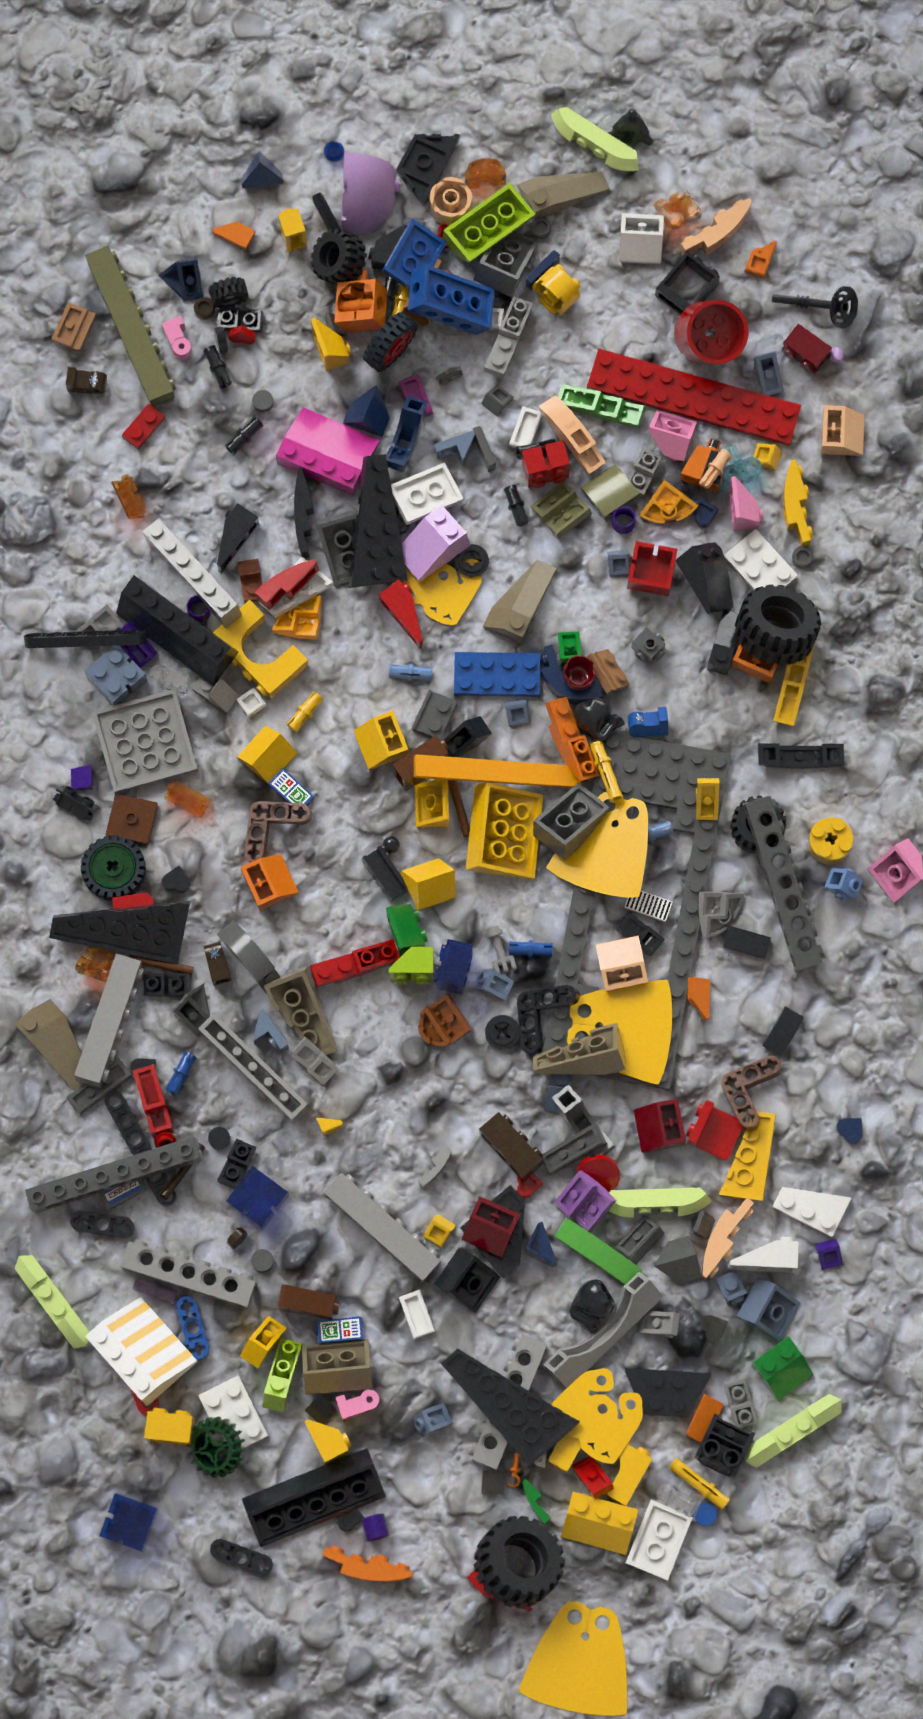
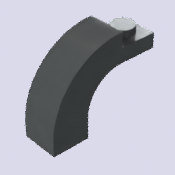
[217,921,281,994]
[552,1085,616,1157]

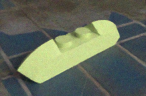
[551,107,639,171]
[609,1188,712,1218]
[15,1255,90,1349]
[745,1394,841,1468]

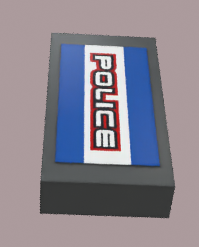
[99,1180,147,1211]

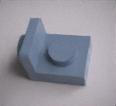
[476,969,514,1001]
[715,1270,748,1305]
[413,1403,453,1437]

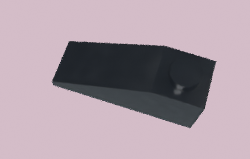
[217,503,259,573]
[707,610,738,675]

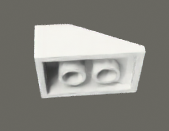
[728,1237,798,1273]

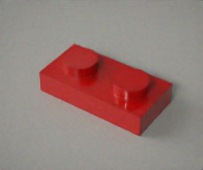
[122,403,165,450]
[572,1456,614,1499]

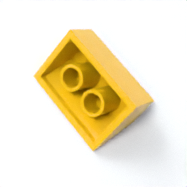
[561,1492,638,1555]

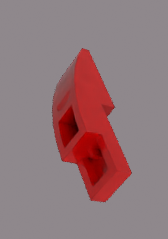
[309,939,400,987]

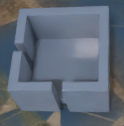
[85,646,147,706]

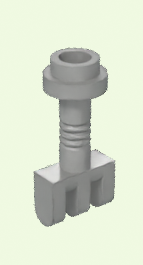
[486,925,517,974]

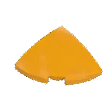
[639,480,699,523]
[272,595,322,640]

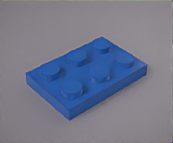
[382,219,447,291]

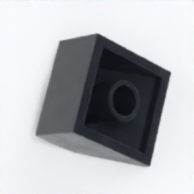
[434,1247,500,1313]

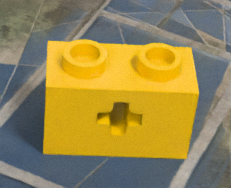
[278,208,307,252]

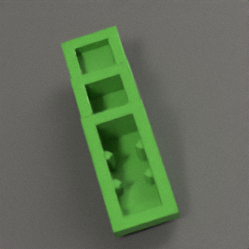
[558,384,646,428]
[554,1218,643,1285]

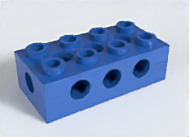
[408,265,494,335]

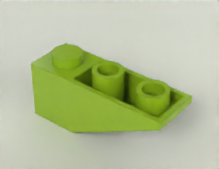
[262,1338,302,1413]

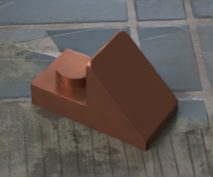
[237,559,263,603]

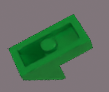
[558,631,582,666]

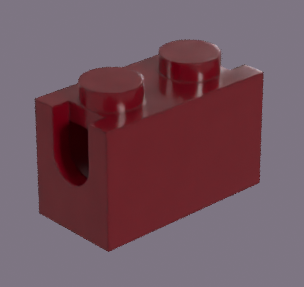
[782,323,832,374]

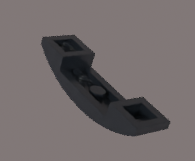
[757,743,845,769]

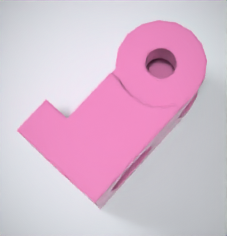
[162,316,192,360]
[336,1390,379,1421]

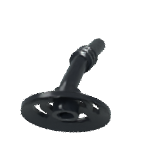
[771,286,858,328]

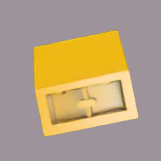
[353,710,409,771]

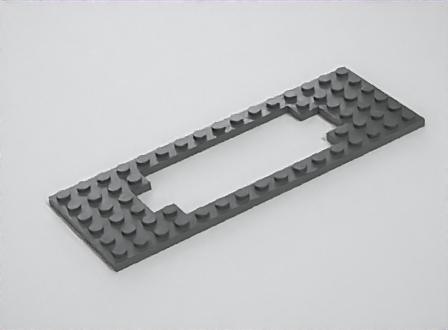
[542,732,731,1090]

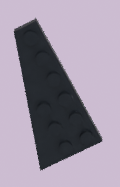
[348,454,407,589]
[49,901,191,964]
[441,1349,580,1467]

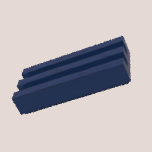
[525,250,560,291]

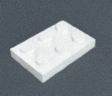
[391,463,464,525]
[724,529,798,590]
[198,1375,268,1456]
[626,1500,693,1581]

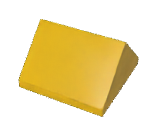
[237,725,298,784]
[415,779,449,828]
[400,858,456,911]

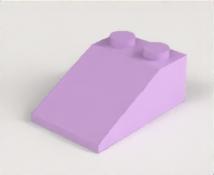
[401,505,471,582]

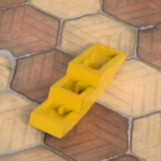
[773,644,815,726]

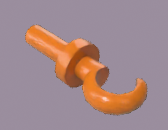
[508,1453,521,1488]

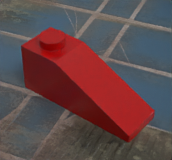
[379,579,423,649]

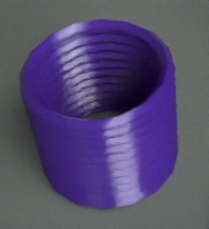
[612,506,636,534]
[186,595,211,623]
[361,1513,390,1542]

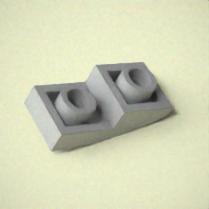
[628,448,662,498]
[418,1147,452,1189]
[723,1377,758,1428]

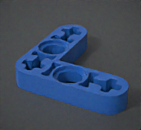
[177,1296,209,1361]

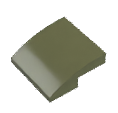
[580,464,640,519]
[530,482,592,538]

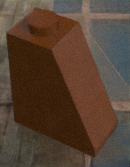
[278,1284,340,1319]

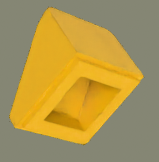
[752,443,782,470]
[316,1118,343,1136]
[423,1214,455,1248]

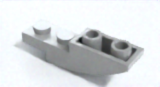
[484,297,533,378]

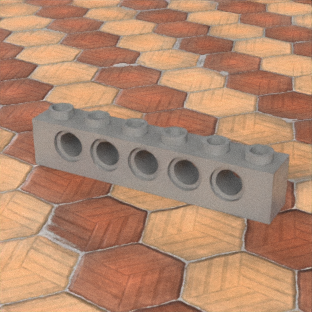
[120,1239,257,1309]
[469,1334,547,1471]

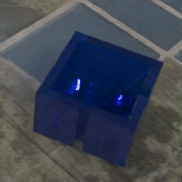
[434,939,473,995]
[226,1166,289,1231]
[99,1493,159,1553]

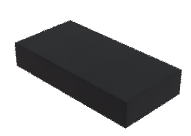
[723,926,771,959]

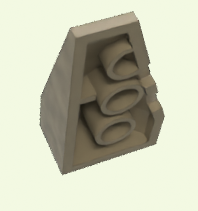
[517,171,610,220]
[483,560,557,644]
[264,966,338,1055]
[15,999,85,1091]
[533,1023,626,1075]

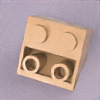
[820,405,864,456]
[596,935,648,991]

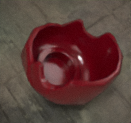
[563,655,596,690]

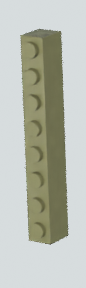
[85,246,176,407]

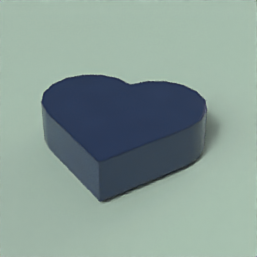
[693,499,719,528]
[836,1118,862,1145]

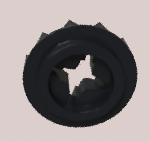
[455,544,489,578]
[485,1015,520,1050]

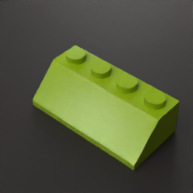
[443,183,536,263]

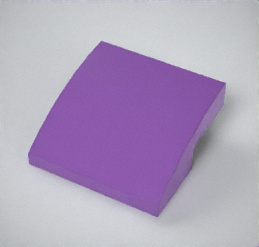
[555,1170,616,1232]

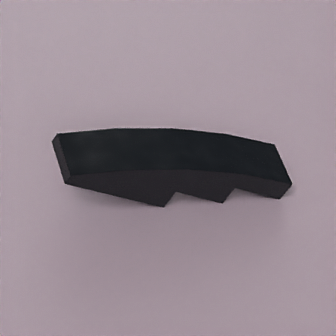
[294,468,314,559]

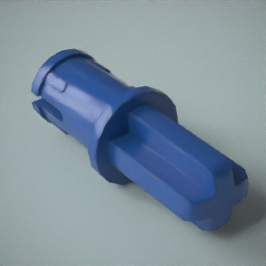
[166,1051,197,1095]

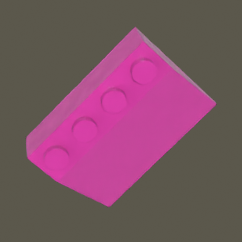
[276,407,380,496]

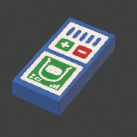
[268,768,315,812]
[317,1316,363,1344]

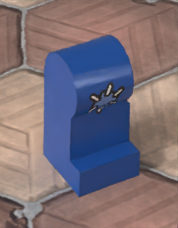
[627,707,668,737]

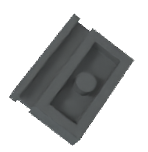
[412,690,458,740]

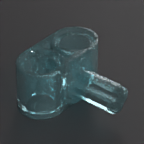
[722,444,761,489]

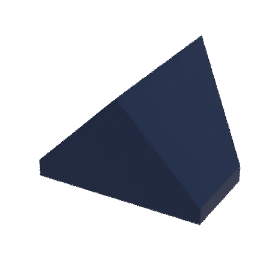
[241,150,284,188]
[158,258,203,301]
[343,385,390,437]
[524,1222,557,1267]

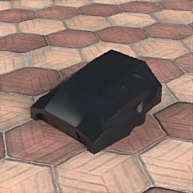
[694,1414,755,1477]

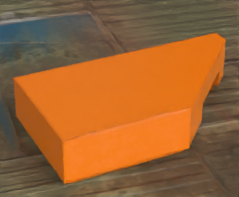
[212,221,256,250]
[744,241,777,278]
[687,977,710,1020]

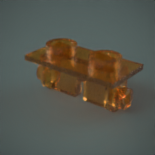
[111,474,146,519]
[164,780,212,819]

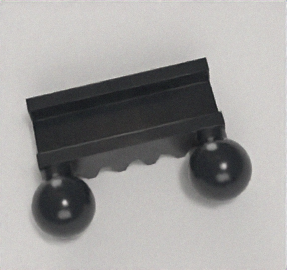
[362,836,409,901]

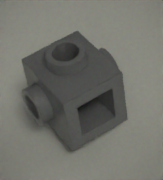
[631,627,665,664]

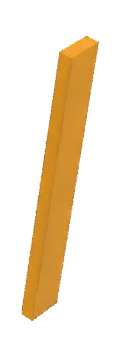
[414,755,582,788]

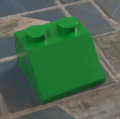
[386,904,428,957]
[751,1336,814,1401]

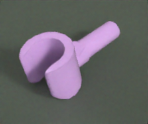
[829,347,843,364]

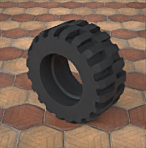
[735,584,821,666]
[474,1516,565,1608]

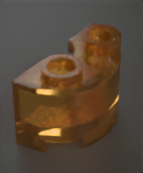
[465,158,506,189]
[653,190,702,230]
[75,946,115,982]

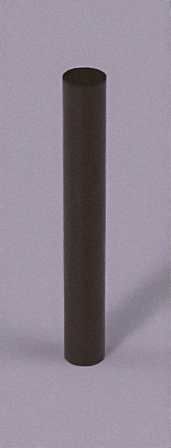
[160,1143,205,1200]

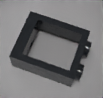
[655,251,720,315]

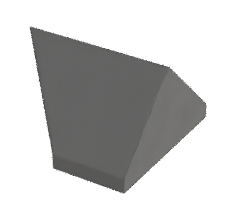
[171,983,210,1037]
[654,1236,702,1285]

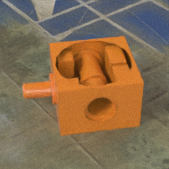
[334,269,388,333]

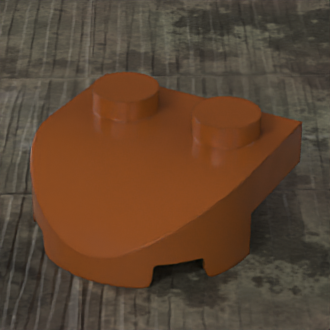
[418,993,472,1046]

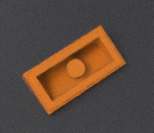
[685,1394,724,1443]

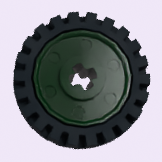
[81,835,146,901]

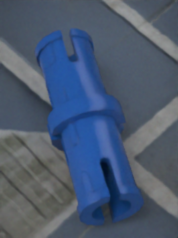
[509,940,553,958]

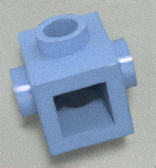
[825,867,863,901]

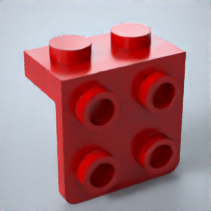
[686,1100,742,1160]

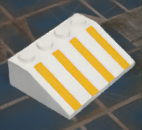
[86,1297,198,1406]

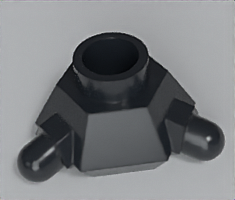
[608,109,653,146]

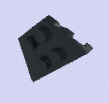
[396,134,460,206]
[625,1368,711,1418]

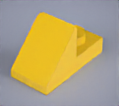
[696,778,720,820]

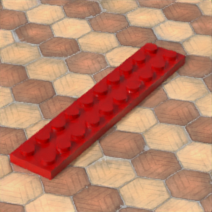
[587,348,801,446]

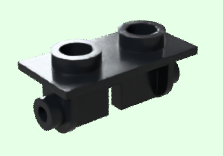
[53,786,100,822]

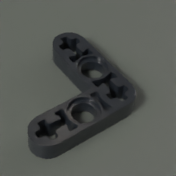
[517,985,580,1055]

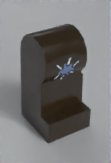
[65,367,107,394]
[203,941,232,986]

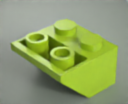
[389,947,434,985]

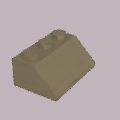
[302,1339,373,1395]

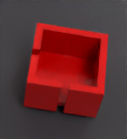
[522,440,570,489]
[627,541,678,597]

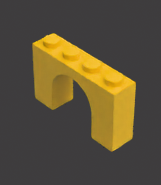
[213,600,309,699]
[547,1429,653,1506]

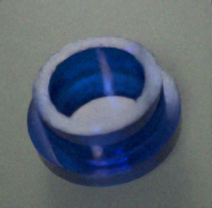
[324,141,344,162]

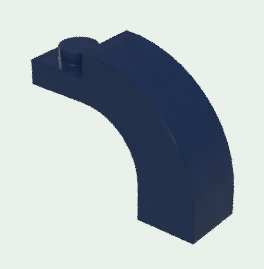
[386,395,428,472]
[541,645,603,705]

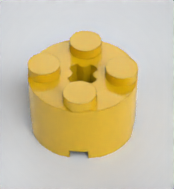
[533,264,581,315]
[807,817,853,866]

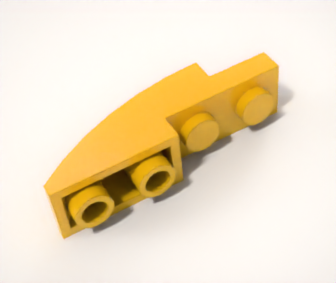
[783,459,813,547]

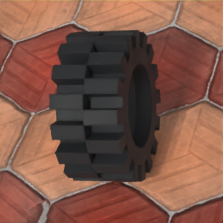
[208,277,249,308]

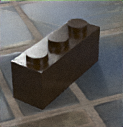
[479,1112,543,1182]

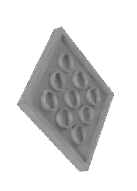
[92,689,198,794]

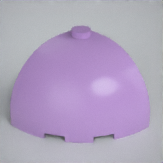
[342,152,400,236]

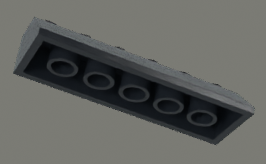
[116,575,239,686]
[241,1448,386,1547]

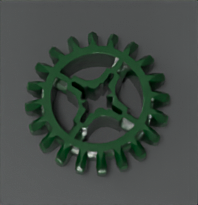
[186,1416,247,1478]

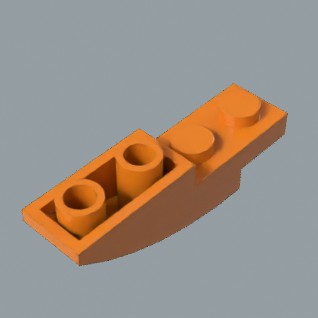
[545,697,599,782]
[322,1545,413,1582]

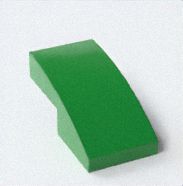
[522,1479,551,1525]

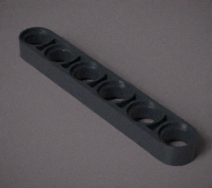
[24,629,147,648]
[104,1090,177,1207]

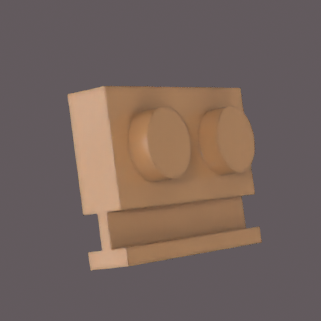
[52,302,97,353]
[587,649,630,694]

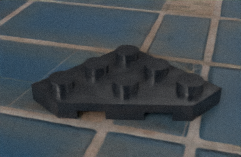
[460,1185,525,1279]

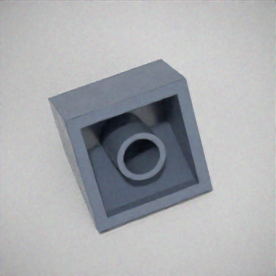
[737,1277,801,1342]

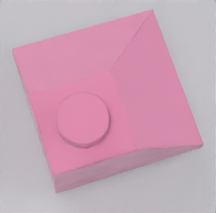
[648,410,697,461]
[729,476,763,531]
[868,839,923,903]

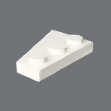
[259,557,334,618]
[772,1187,851,1238]

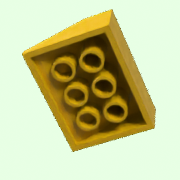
[466,782,543,879]

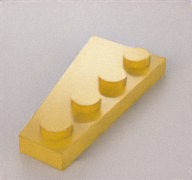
[719,1112,776,1202]

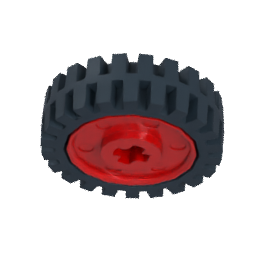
[363,312,418,372]

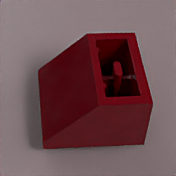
[633,1098,686,1153]
[461,1196,520,1258]

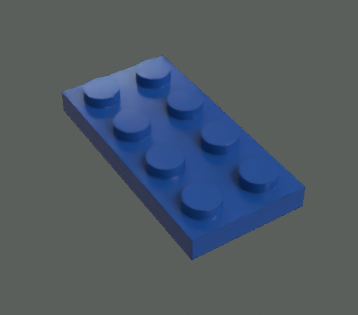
[454,652,540,697]

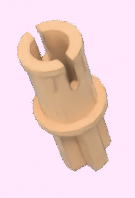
[699,449,732,489]

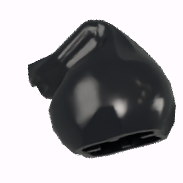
[574,697,625,741]
[569,1279,615,1333]

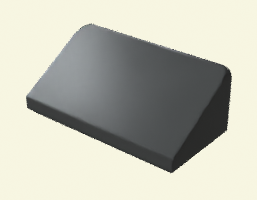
[616,1215,664,1265]

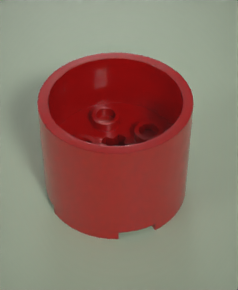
[674,300,749,365]

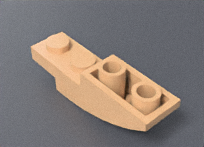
[680,198,752,256]
[538,395,606,476]
[702,1198,754,1280]

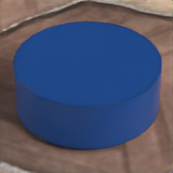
[694,1503,717,1526]

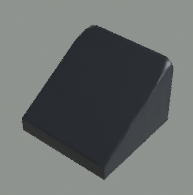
[305,1394,336,1424]

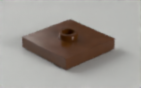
[105,794,158,845]

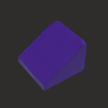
[71,765,93,790]
[815,1239,843,1270]

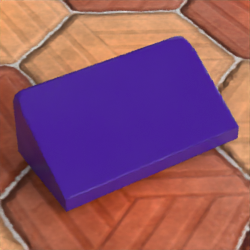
[119,621,158,668]

